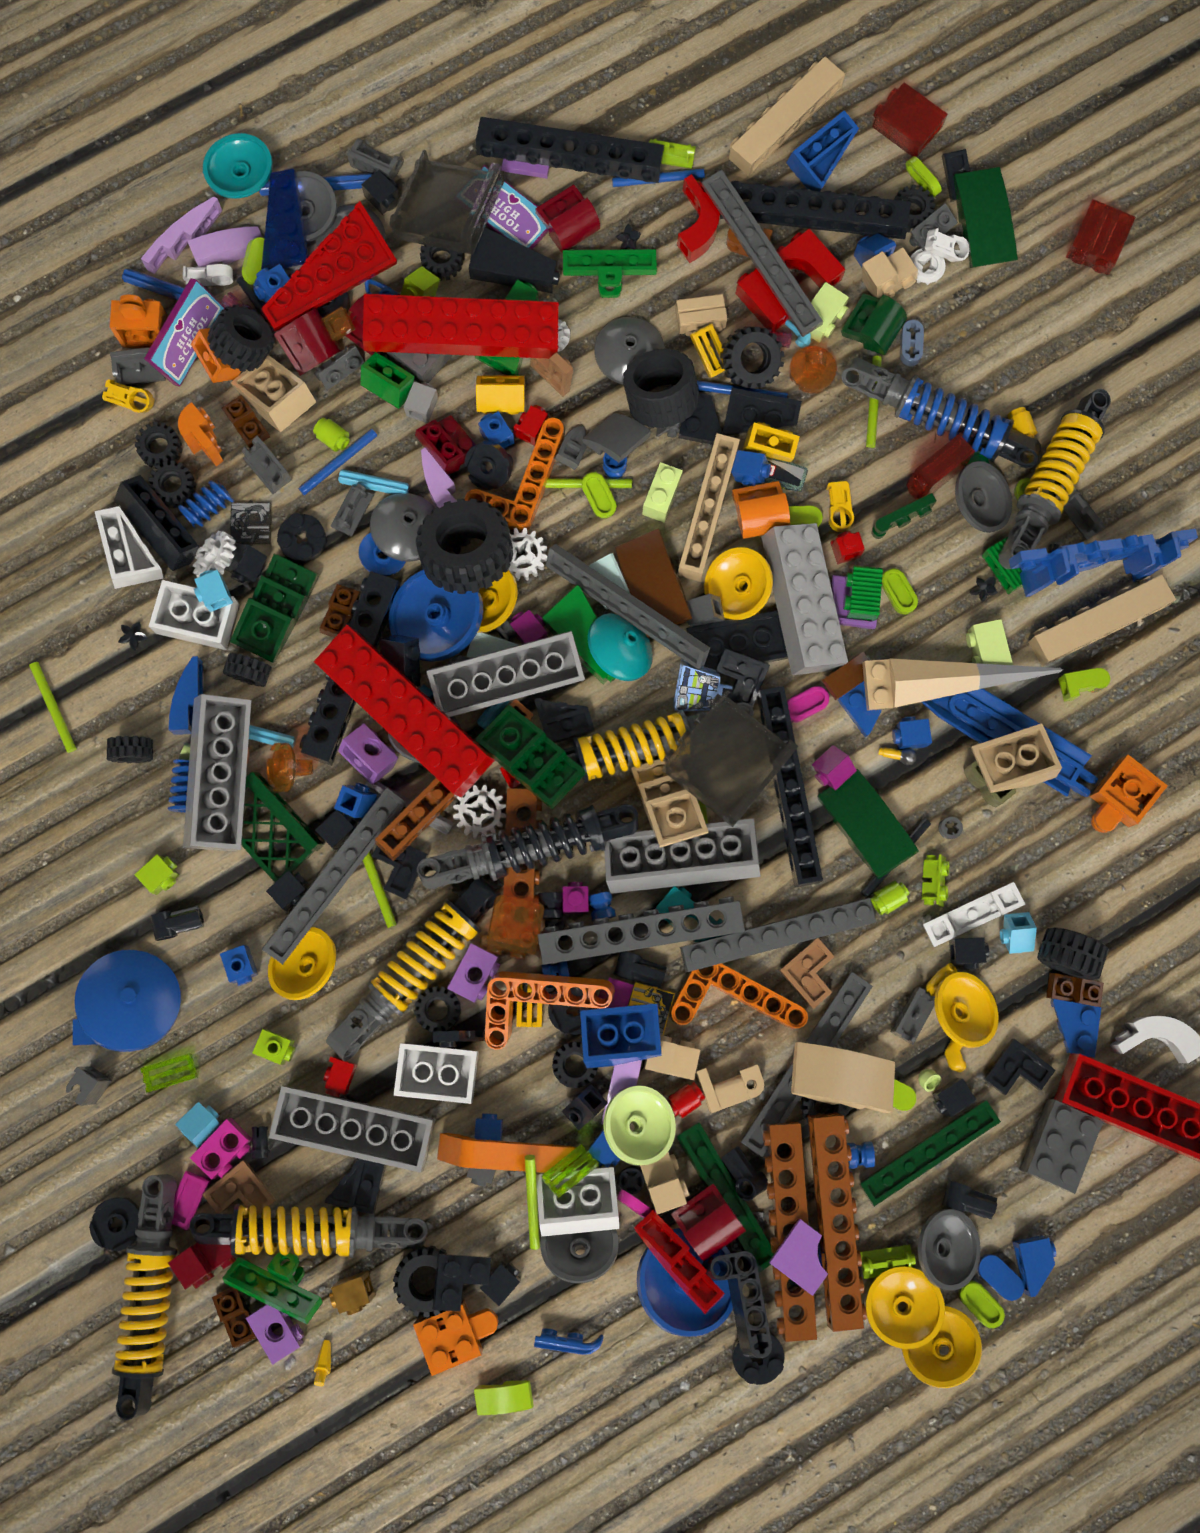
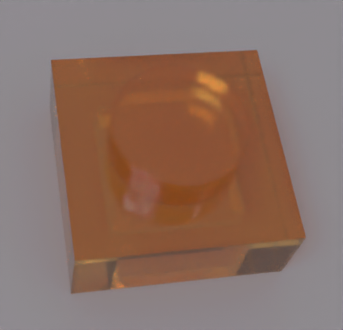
[322,307,355,341]

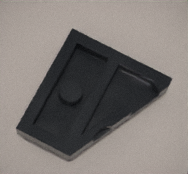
[678,393,723,445]
[534,698,595,743]
[433,1031,485,1047]
[325,1159,386,1214]

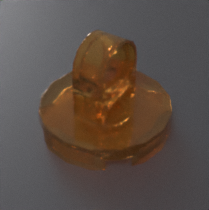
[789,346,837,394]
[267,743,314,792]

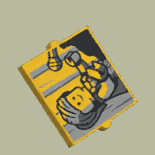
[628,982,675,1035]

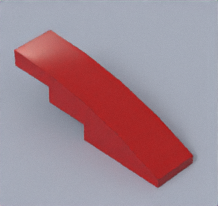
[634,1210,725,1314]

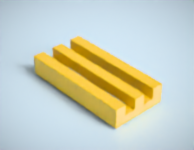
[689,323,725,378]
[516,983,542,1027]

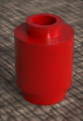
[667,1082,705,1119]

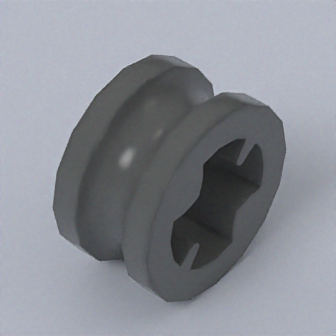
[496,620,517,642]
[938,817,963,839]

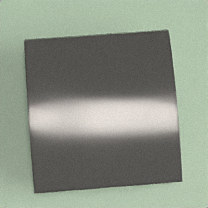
[582,413,651,463]

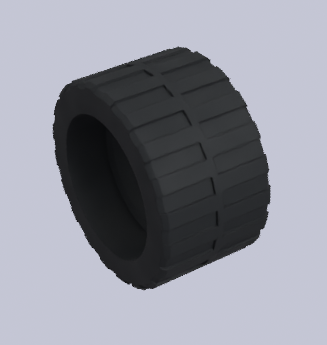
[623,348,700,428]

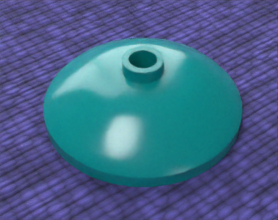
[203,133,273,199]
[588,613,653,681]

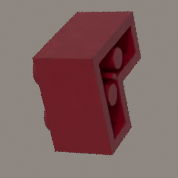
[168,1243,236,1290]

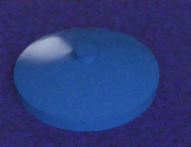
[389,570,483,662]
[75,950,181,1052]
[637,1228,733,1337]

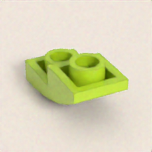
[474,1380,534,1415]

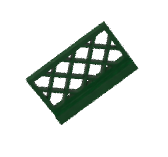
[241,771,325,882]

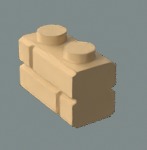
[675,294,727,336]

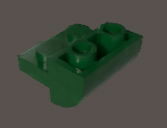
[841,293,907,355]

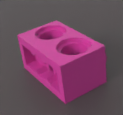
[190,1118,252,1180]

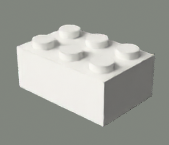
[149,580,240,650]
[394,1043,479,1104]
[536,1167,619,1236]

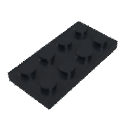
[686,610,788,670]

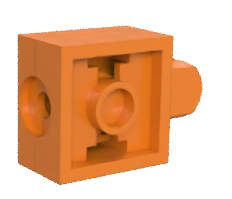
[110,294,168,348]
[1089,754,1168,833]
[413,1300,498,1376]

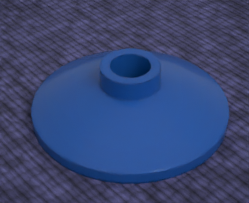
[358,533,406,576]

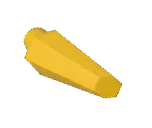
[313,1340,331,1386]

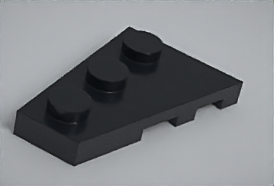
[722,388,802,435]

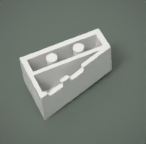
[95,506,163,589]

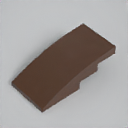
[615,528,692,637]

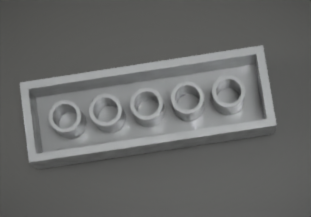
[761,523,848,675]
[427,631,585,717]
[183,694,251,852]
[604,818,761,894]
[269,1086,436,1173]

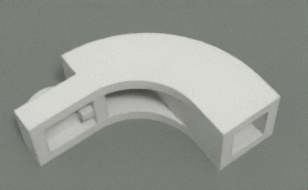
[1110,1016,1200,1063]

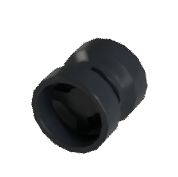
[538,892,563,919]

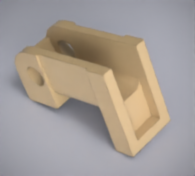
[696,1064,764,1113]

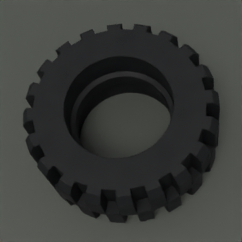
[416,498,513,594]

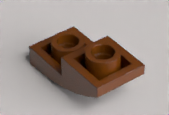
[222,395,270,449]
[319,584,360,638]
[822,651,870,700]
[1046,973,1104,1007]
[212,1287,257,1348]

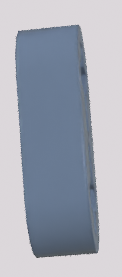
[900,320,924,366]

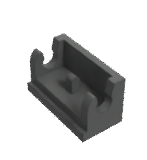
[347,138,403,180]
[110,347,166,385]
[242,436,291,494]
[891,987,935,1045]
[66,1066,112,1106]

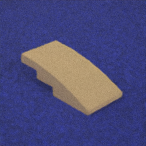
[631,756,708,848]
[791,1042,895,1113]

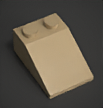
[231,355,316,432]
[971,723,1062,793]

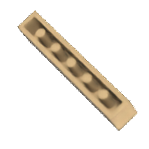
[729,57,845,177]
[677,433,740,582]
[1028,575,1176,667]

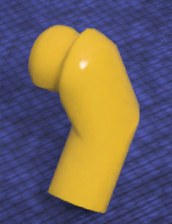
[926,963,957,997]
[945,1040,966,1073]

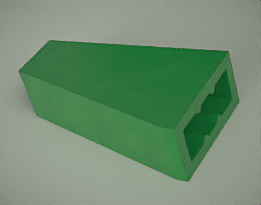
[475,280,538,376]
[542,585,616,685]

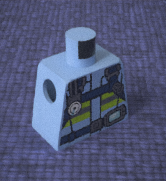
[673,660,732,711]

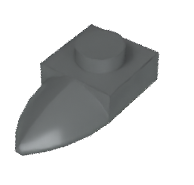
[554,426,587,470]

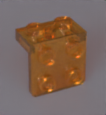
[480,895,544,960]

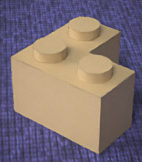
[862,247,918,299]
[643,1035,700,1080]
[640,1152,689,1214]

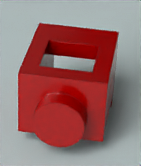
[513,405,548,446]
[830,531,865,565]
[323,1056,358,1098]

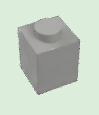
[404,382,438,423]

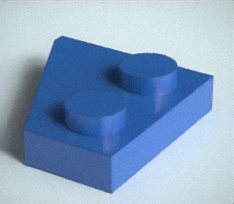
[838,681,882,737]
[1050,999,1102,1058]

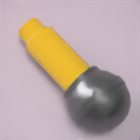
[878,747,917,765]

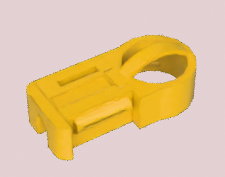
[102,379,154,413]
[826,481,854,532]

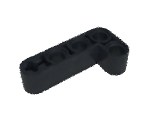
[702,1251,772,1358]

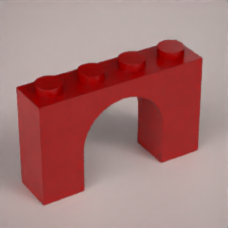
[735,228,846,333]

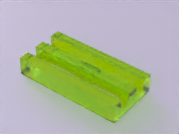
[140,1053,198,1093]
[541,1144,599,1198]

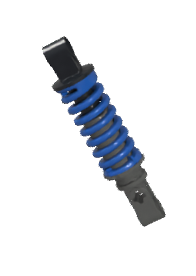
[842,358,1041,468]

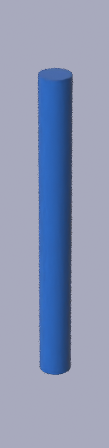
[612,168,705,187]
[697,380,788,398]
[298,429,377,496]

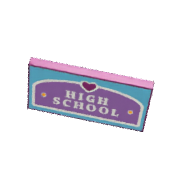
[454,165,549,250]
[144,278,225,387]

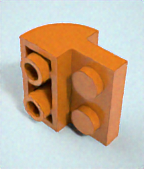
[178,402,223,466]
[732,481,790,539]

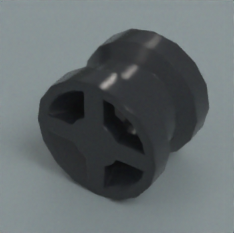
[618,1167,645,1194]

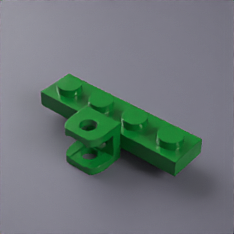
[563,249,657,298]
[222,1252,323,1324]

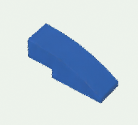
[169,656,203,735]

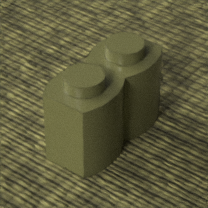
[964,760,1016,808]

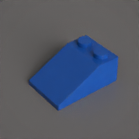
[580,1004,662,1068]

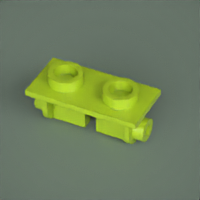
[649,139,696,169]
[921,854,950,907]
[860,1244,916,1279]

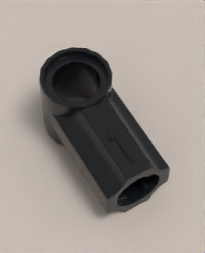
[150,906,204,941]
[613,951,667,988]
[721,1146,768,1201]
[942,1180,997,1220]

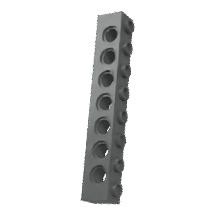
[538,896,745,965]

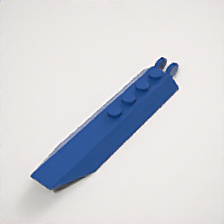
[921,689,1098,797]

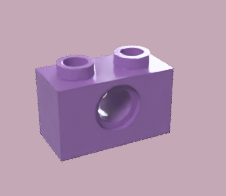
[338,724,398,785]
[447,943,500,1003]
[246,1304,304,1365]

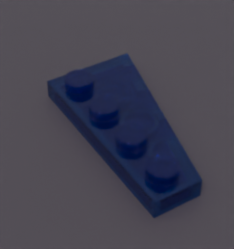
[261,168,308,270]

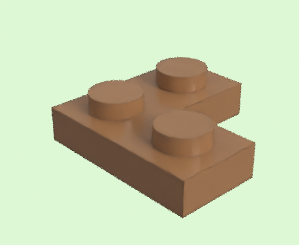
[530,352,573,397]
[779,938,834,1009]
[202,1160,276,1216]

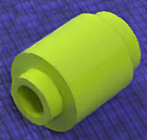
[313,418,350,452]
[870,880,909,915]

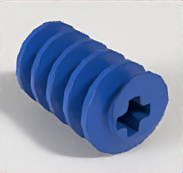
[178,480,234,529]
[168,759,189,813]

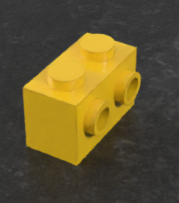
[476,375,525,415]
[743,422,800,464]

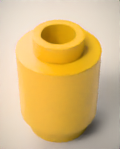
[1007,407,1038,438]

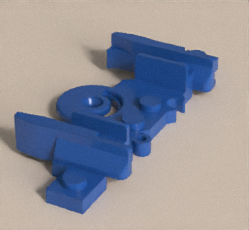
[1009,529,1198,597]

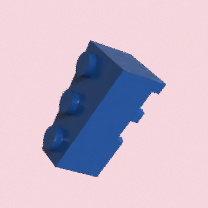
[786,110,859,192]

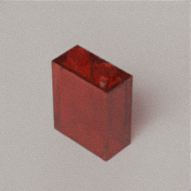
[872,82,948,157]
[1066,199,1136,275]
[906,434,975,499]

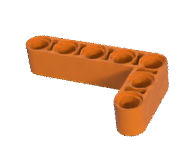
[465,418,564,532]
[670,963,808,1029]
[485,971,615,1050]
[437,1133,577,1173]

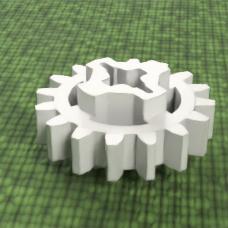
[509,528,547,581]
[193,531,236,577]
[453,785,506,839]

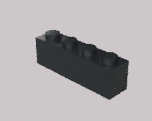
[114,475,199,571]

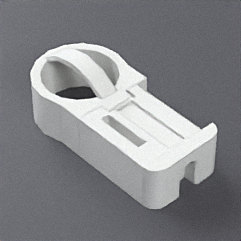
[925,228,969,262]
[183,264,233,286]

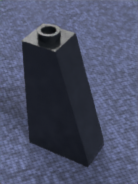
[469,225,560,293]

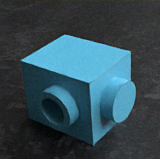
[194,570,233,612]
[1000,912,1037,954]
[175,1102,220,1148]

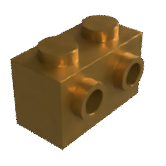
[329,1270,376,1316]

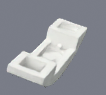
[923,882,1026,947]

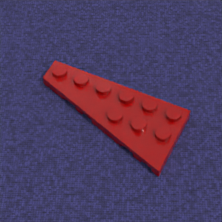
[261,201,397,332]

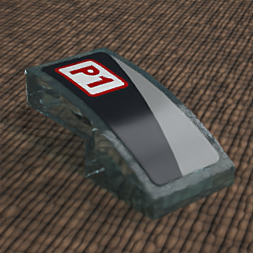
[764,457,808,492]

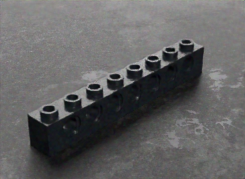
[476,117,664,183]
[720,181,911,239]
[299,571,400,766]
[757,686,823,888]

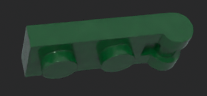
[871,493,937,539]

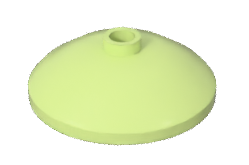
[603,1086,676,1165]

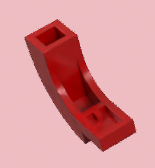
[677,174,720,263]

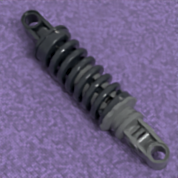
[417,804,639,889]

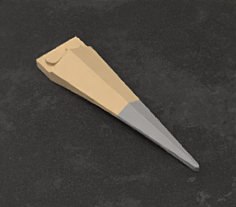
[862,659,1063,711]

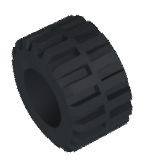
[207,305,275,372]
[720,327,785,389]
[1037,927,1109,980]
[393,1246,447,1317]

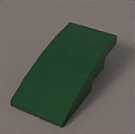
[953,167,1018,268]
[230,553,320,663]
[475,705,586,809]
[817,769,919,879]

